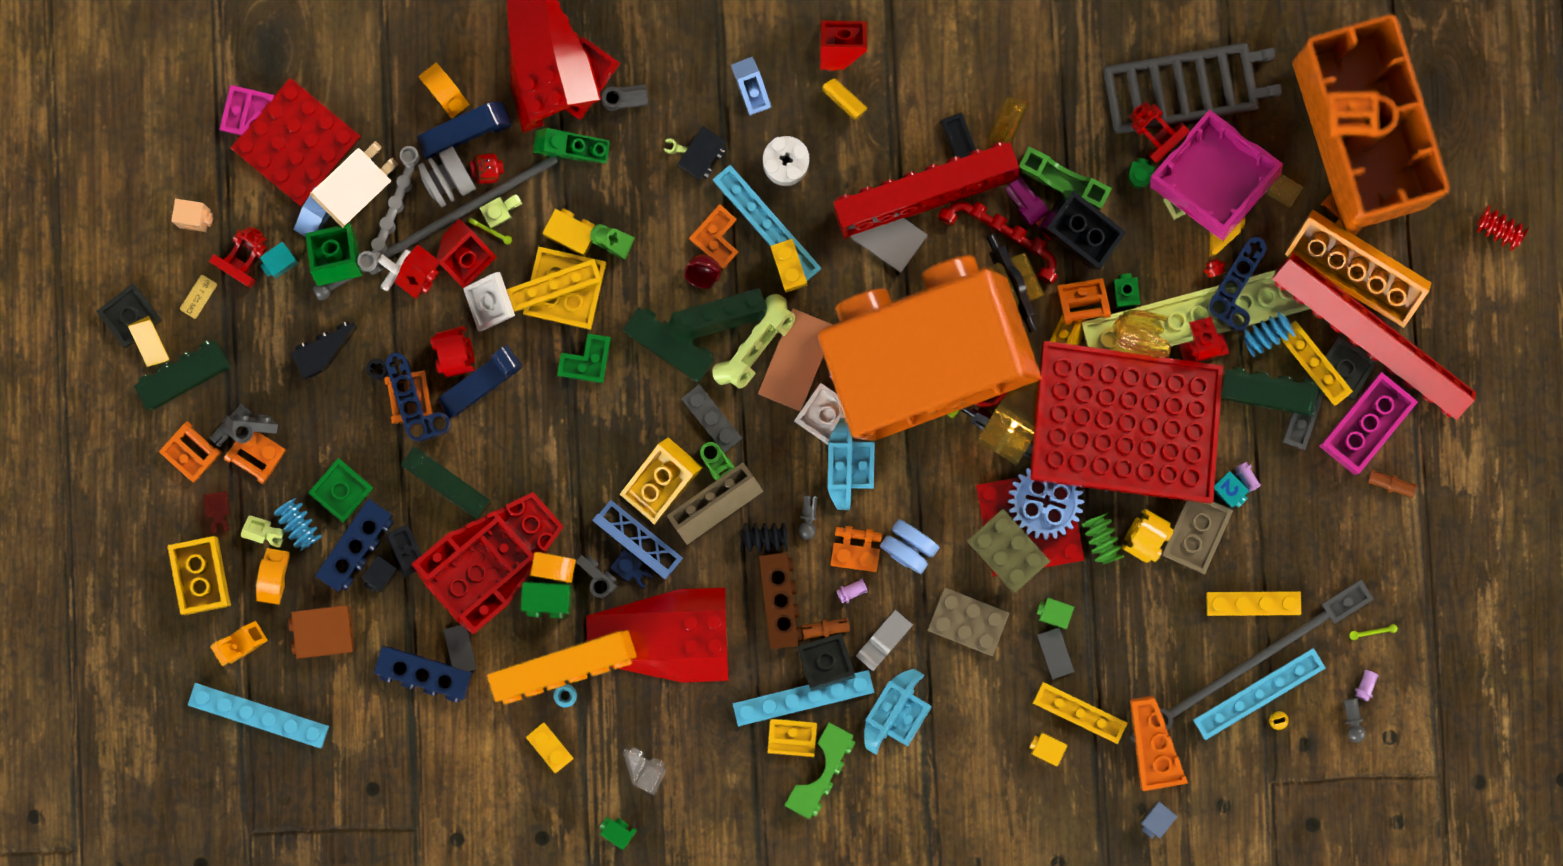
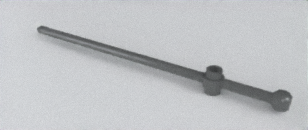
[313,156,558,300]

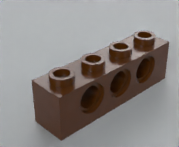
[759,553,802,650]

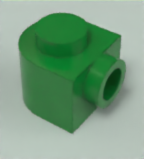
[1128,158,1155,189]

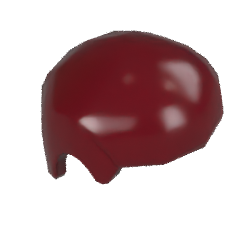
[684,254,721,289]

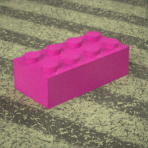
[1319,372,1418,475]

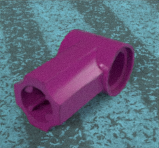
[1005,177,1049,226]

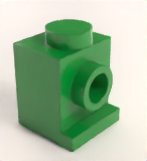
[1113,273,1141,309]
[599,816,637,850]

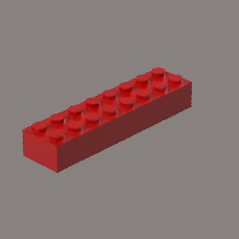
[833,142,1019,239]

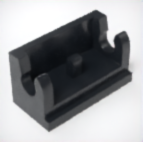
[384,524,422,579]

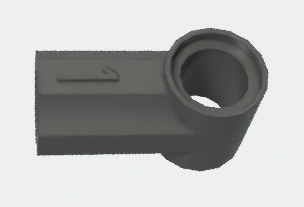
[602,85,648,111]

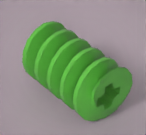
[1082,513,1125,565]

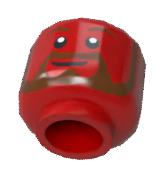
[469,153,504,184]

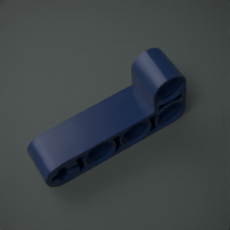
[416,102,512,159]
[1207,237,1266,332]
[436,345,523,419]
[386,353,452,442]

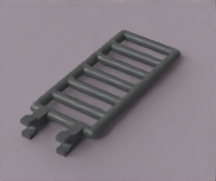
[1103,43,1282,134]

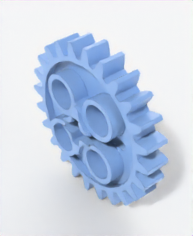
[1008,468,1084,540]

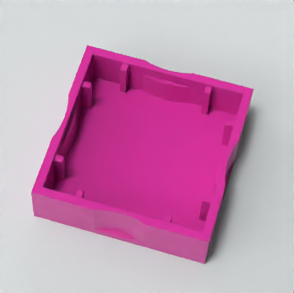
[1150,110,1283,241]

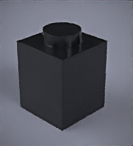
[362,555,399,593]

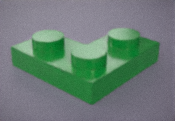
[557,334,611,384]

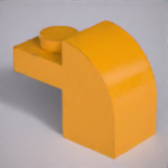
[418,63,470,119]
[256,548,290,605]
[531,552,576,583]
[210,621,268,666]

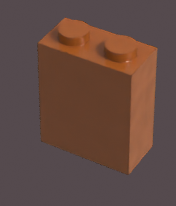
[288,605,355,659]

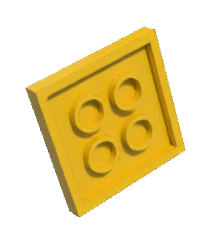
[523,247,607,330]

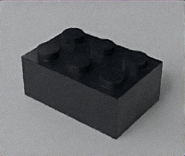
[1038,190,1126,270]

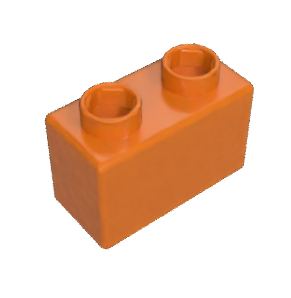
[1293,15,1449,231]
[818,256,1041,441]

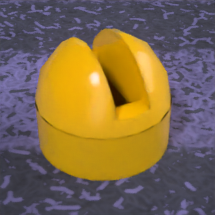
[1269,711,1289,730]

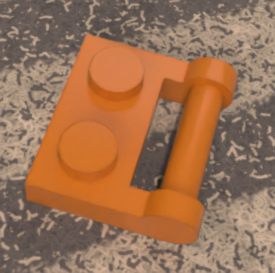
[1328,92,1378,137]
[1057,278,1111,325]
[384,370,433,424]
[159,421,222,483]
[224,430,286,484]

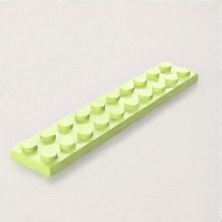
[1082,270,1311,354]

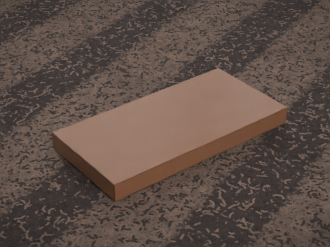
[758,309,833,412]

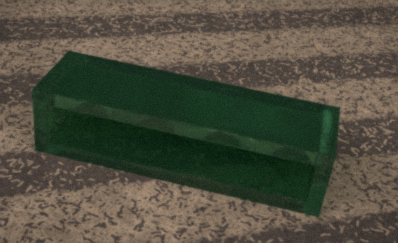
[669,288,767,343]
[623,307,715,385]
[134,340,232,412]
[1221,367,1319,417]
[401,446,492,520]

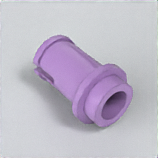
[1234,462,1261,493]
[836,579,868,603]
[1355,670,1379,701]

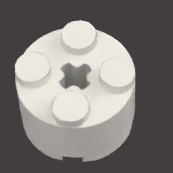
[763,136,809,186]

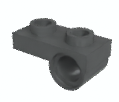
[225,413,278,443]
[576,555,618,598]

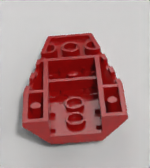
[507,0,601,133]
[412,492,564,635]
[586,588,728,683]

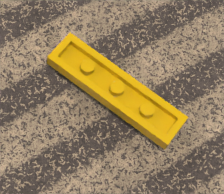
[506,259,602,312]
[1280,320,1353,406]
[1206,592,1301,616]
[1033,682,1128,744]

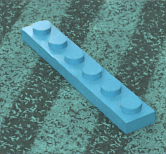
[713,165,822,282]
[1193,648,1325,740]
[733,670,874,726]
[188,683,329,748]

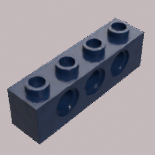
[315,499,394,592]
[374,645,474,703]

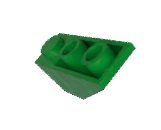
[533,128,610,164]

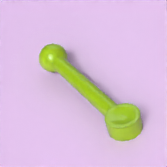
[468,218,512,245]
[1349,624,1398,640]

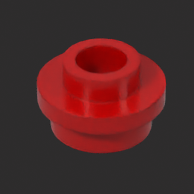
[1203,259,1226,278]

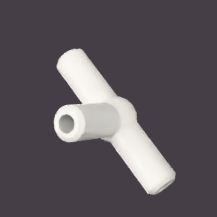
[377,249,410,291]

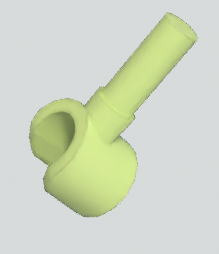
[664,139,688,154]

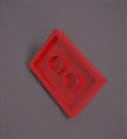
[565,36,620,120]

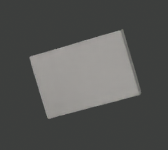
[847,211,928,273]

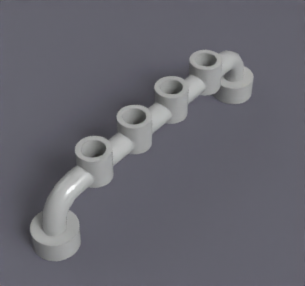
[357,146,419,272]

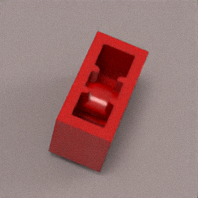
[394,245,440,299]

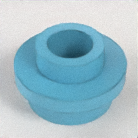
[554,684,577,707]

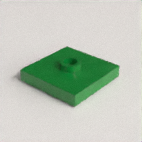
[308,458,374,523]

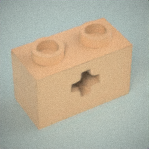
[171,199,213,232]

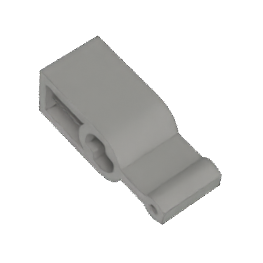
[856,610,913,671]

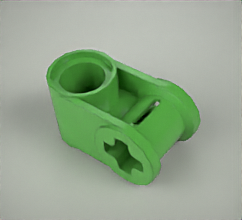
[590,224,635,260]
[700,442,735,481]

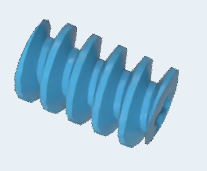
[1243,312,1296,357]
[274,498,322,551]

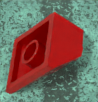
[820,21,867,71]
[437,219,497,288]

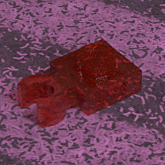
[203,491,231,534]

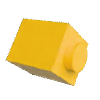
[1029,733,1068,766]

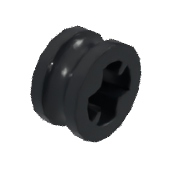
[366,358,388,380]

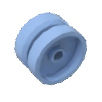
[880,519,940,575]

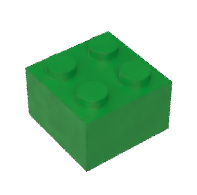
[305,223,363,286]
[521,582,572,619]

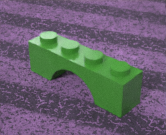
[1019,146,1112,211]
[785,723,855,819]

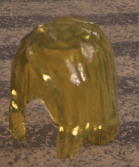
[1113,310,1171,358]

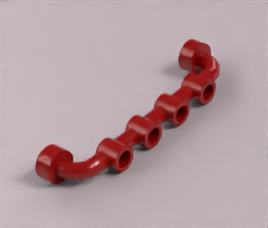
[937,201,1058,285]

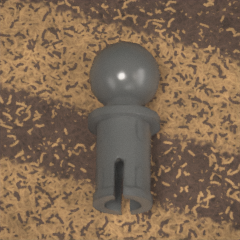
[798,495,818,540]
[1343,698,1366,743]

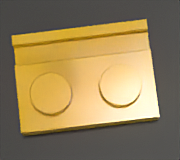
[768,719,817,757]

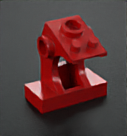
[1129,101,1190,163]
[209,227,268,288]
[1178,317,1229,362]

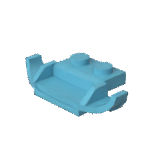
[827,418,875,510]
[864,669,932,755]

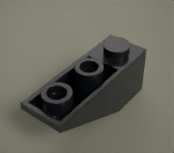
[291,321,358,380]

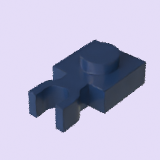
[610,550,653,589]

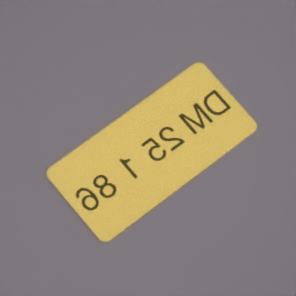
[180,275,217,319]

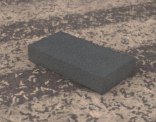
[443,625,477,671]
[1037,628,1074,679]

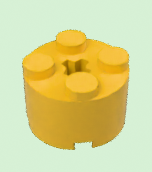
[1122,509,1174,563]

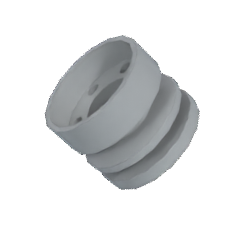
[418,146,476,208]

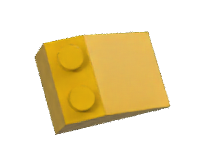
[620,437,703,525]

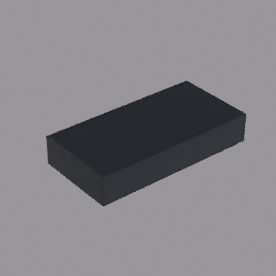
[940,112,977,159]

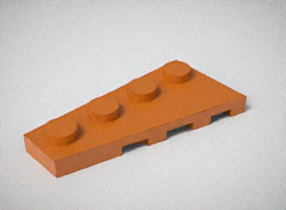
[1130,696,1188,791]

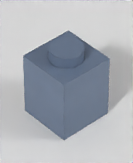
[1140,801,1178,839]

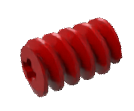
[1477,205,1529,251]

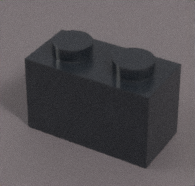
[676,126,726,181]

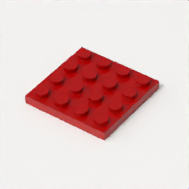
[231,78,362,207]
[976,476,1084,577]

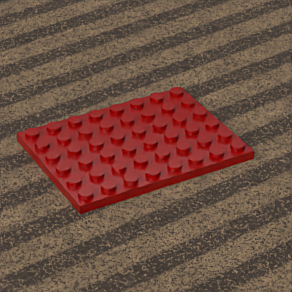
[1030,341,1224,504]

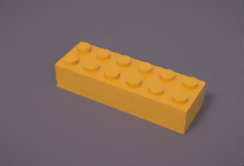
[1285,209,1431,328]
[487,631,637,704]

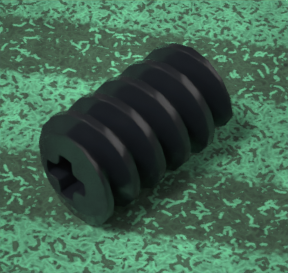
[741,523,787,552]

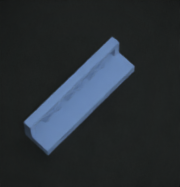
[592,500,683,580]

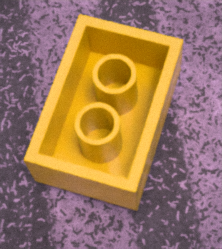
[167,536,231,615]

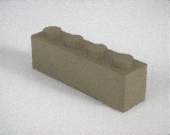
[667,462,763,545]

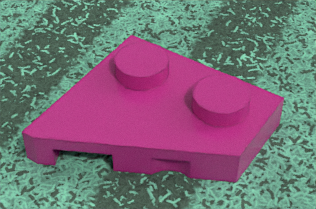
[220,85,274,135]

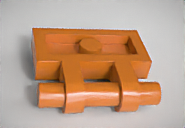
[830,526,882,573]

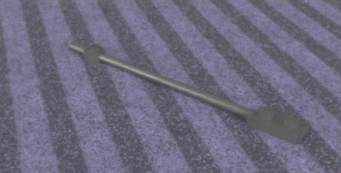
[1129,580,1374,743]

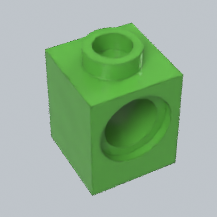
[1036,598,1074,630]

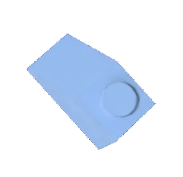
[731,57,771,115]
[293,187,330,237]

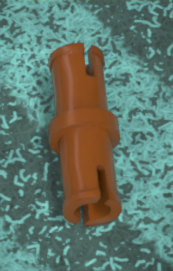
[1368,469,1417,498]
[801,617,850,639]

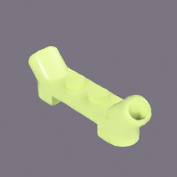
[712,294,796,388]

